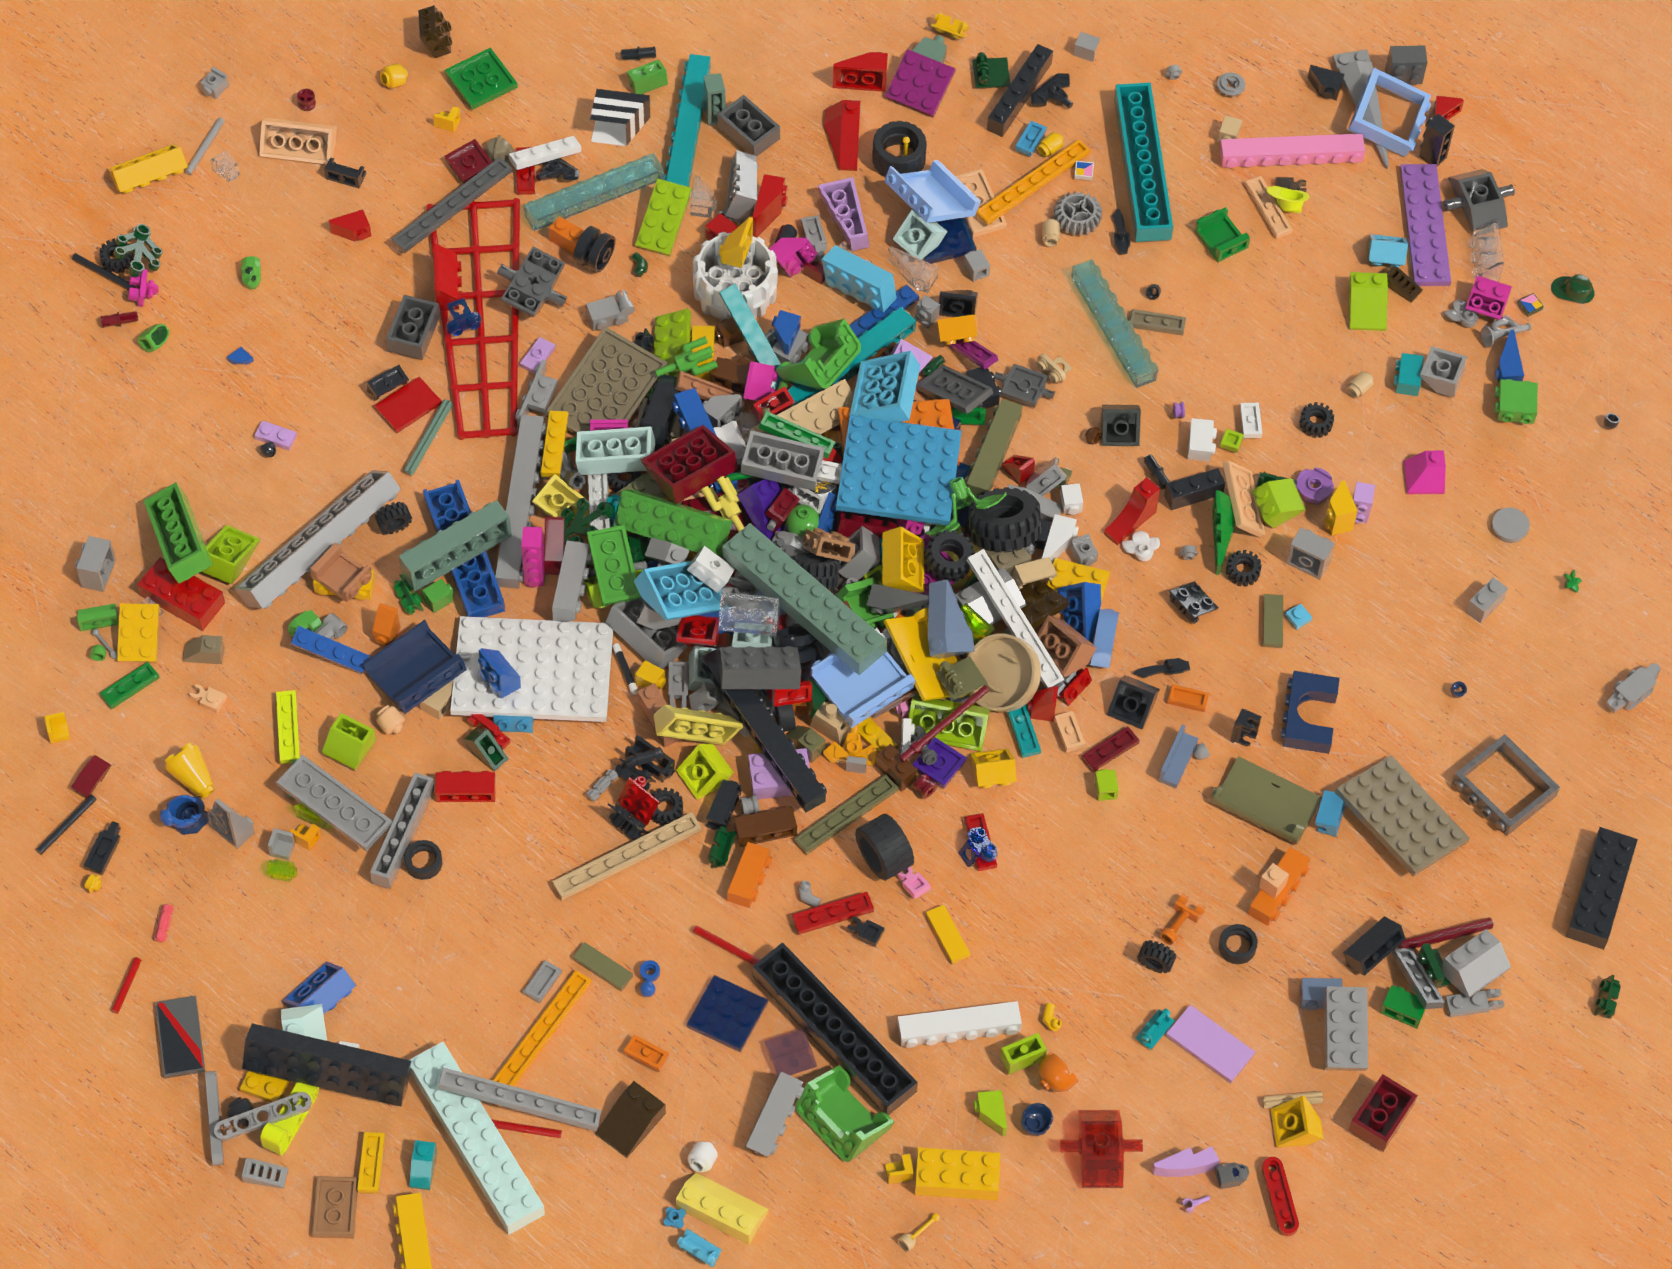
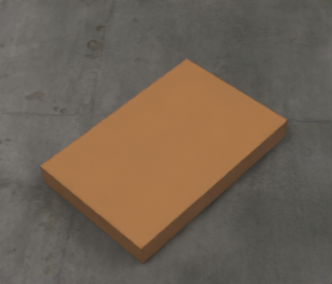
[312,1176,359,1239]

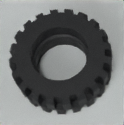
[968,487,1042,553]

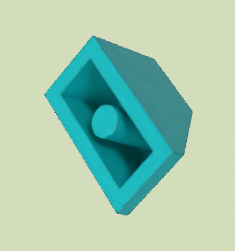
[409,1140,437,1190]

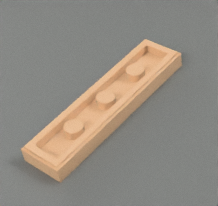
[1245,176,1293,239]

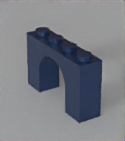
[1280,671,1340,754]

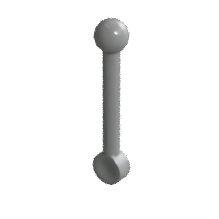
[92,629,118,659]

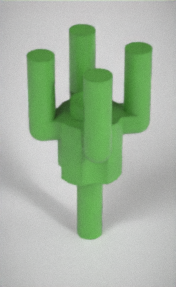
[655,336,718,377]

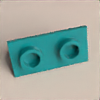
[1135,1008,1175,1050]

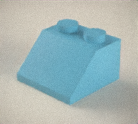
[1368,234,1408,267]

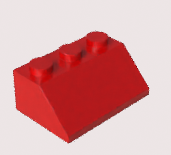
[434,244,462,310]

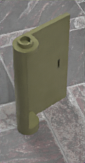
[1210,756,1322,845]

